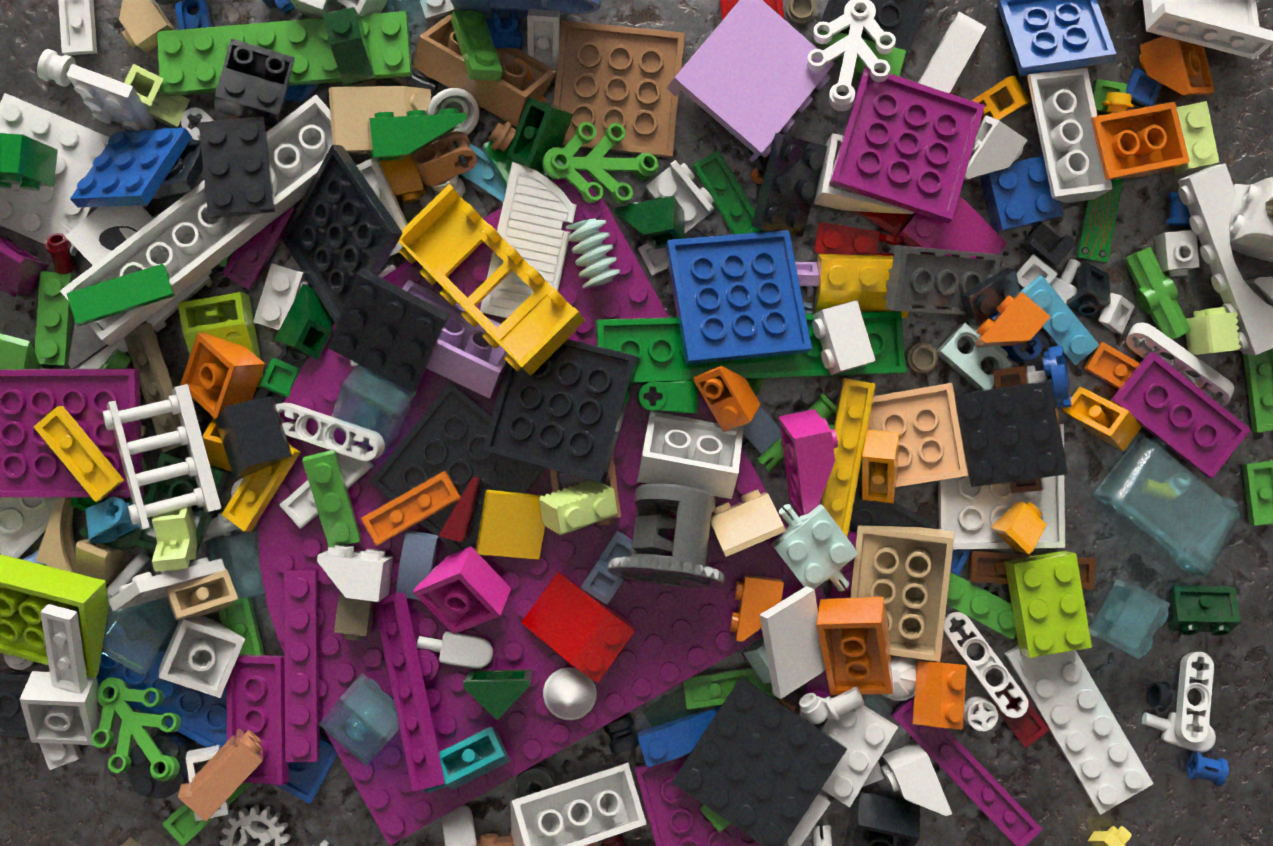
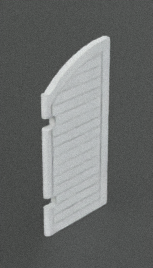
[480,162,577,318]

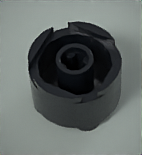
[127,729,198,799]

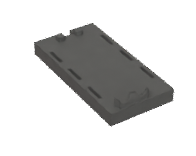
[884,245,1001,315]

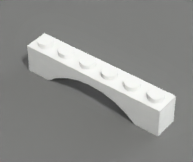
[1178,163,1273,355]

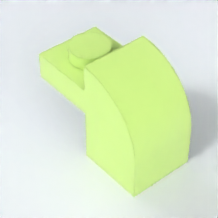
[124,64,190,128]
[152,507,197,572]

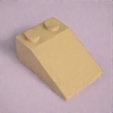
[329,86,431,155]

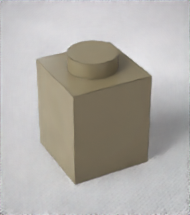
[334,593,375,640]

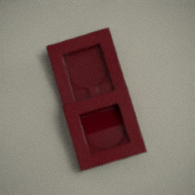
[987,683,1050,748]

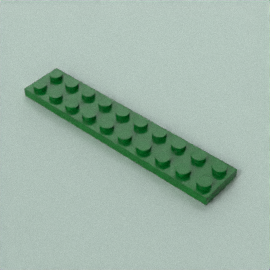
[595,311,906,384]

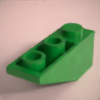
[367,108,467,162]

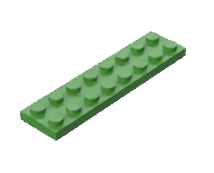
[157,11,412,96]

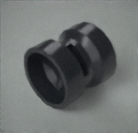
[603,713,639,754]

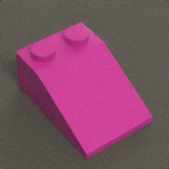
[897,196,1007,258]
[778,409,838,517]

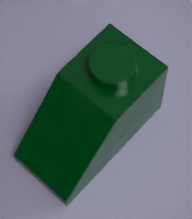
[323,7,376,87]
[506,97,574,169]

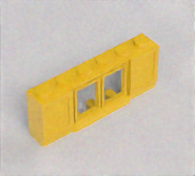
[398,184,585,376]

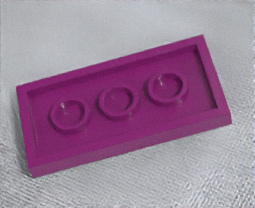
[1111,352,1251,479]
[226,654,289,785]

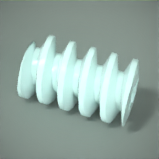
[566,219,620,289]

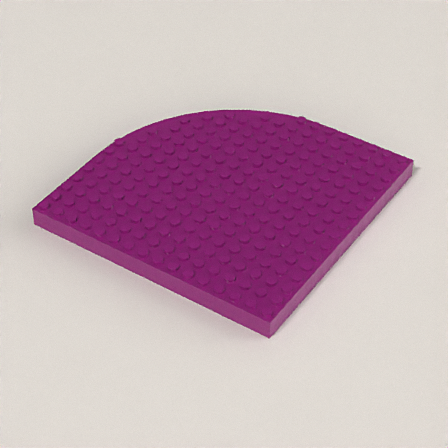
[257,171,827,846]

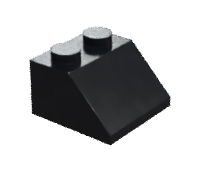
[844,792,920,846]

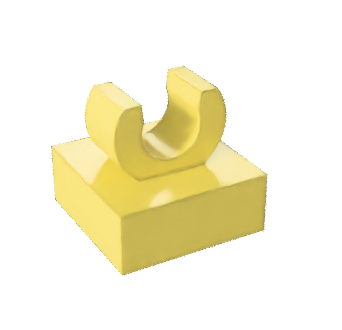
[1088,826,1132,846]

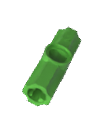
[1123,247,1191,339]

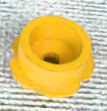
[1102,92,1134,113]

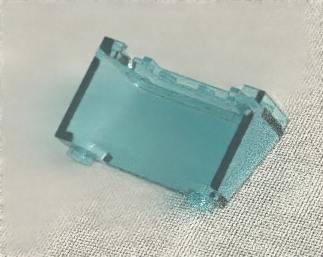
[1092,437,1241,577]

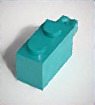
[423,726,511,794]

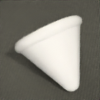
[428,88,479,137]
[543,667,597,720]

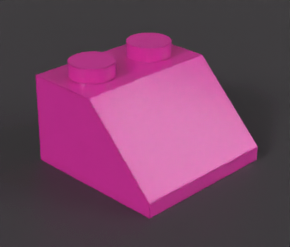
[413,546,511,634]

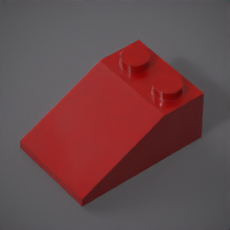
[521,571,635,683]

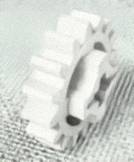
[220,804,291,846]

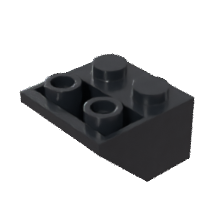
[214,38,295,127]

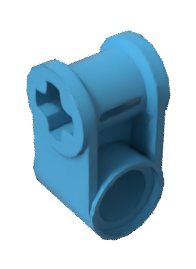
[85,497,145,544]

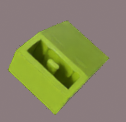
[178,292,264,388]

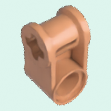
[412,131,477,186]

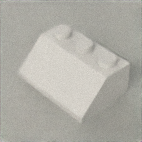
[637,411,743,499]

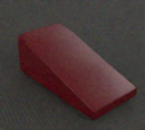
[439,477,482,542]

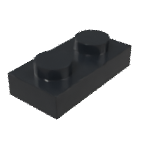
[961,268,1021,325]

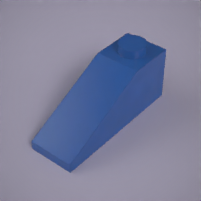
[638,705,722,768]

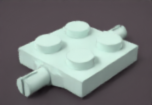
[771,504,859,591]

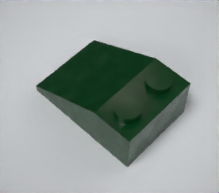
[131,453,229,562]

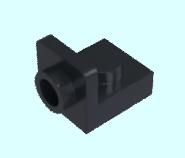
[1066,262,1111,317]

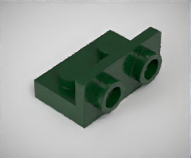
[1168,586,1241,636]

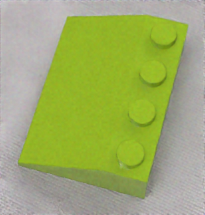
[0,554,109,678]

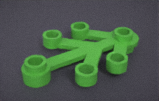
[542,122,659,204]
[91,677,181,781]

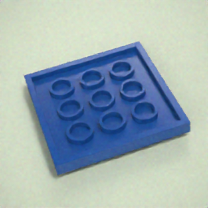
[665,230,812,365]

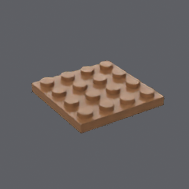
[553,20,685,158]

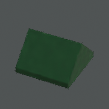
[463,669,534,720]

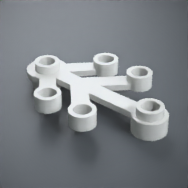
[807,0,896,111]

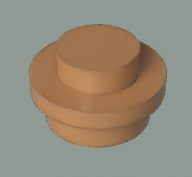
[489,121,516,152]

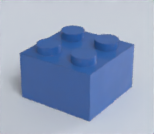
[979,156,1063,233]

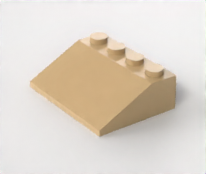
[850,525,955,662]

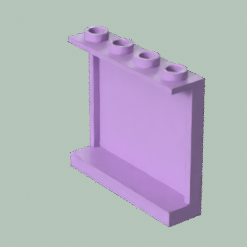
[666,0,835,162]

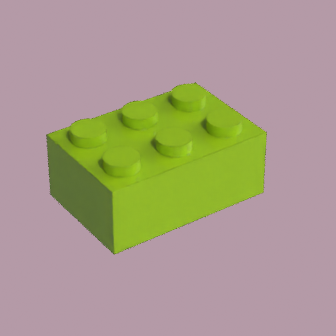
[1004,550,1092,658]

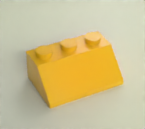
[815,254,910,318]

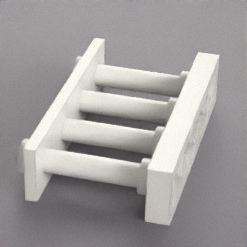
[103,384,221,530]

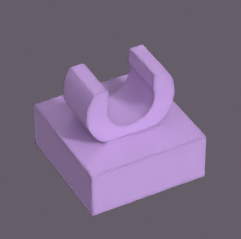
[795,262,819,296]

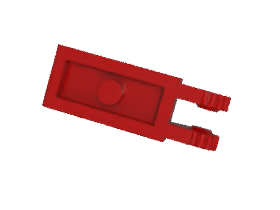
[813,222,903,256]

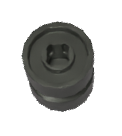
[514,760,557,799]

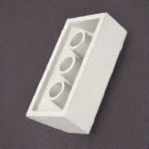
[1027,68,1113,203]
[510,763,647,846]

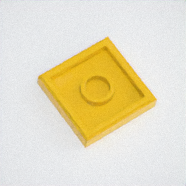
[475,490,545,560]

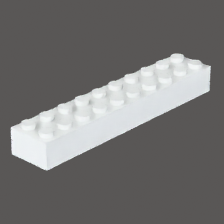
[60,95,358,347]

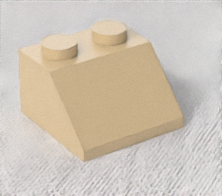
[710,489,786,557]

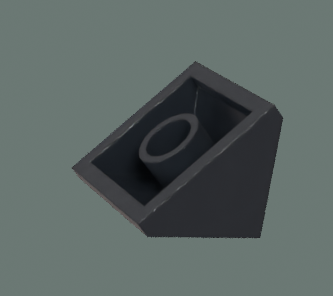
[215,397,293,480]

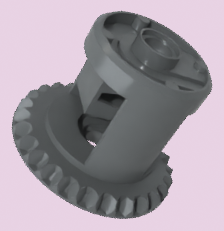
[607,484,725,588]

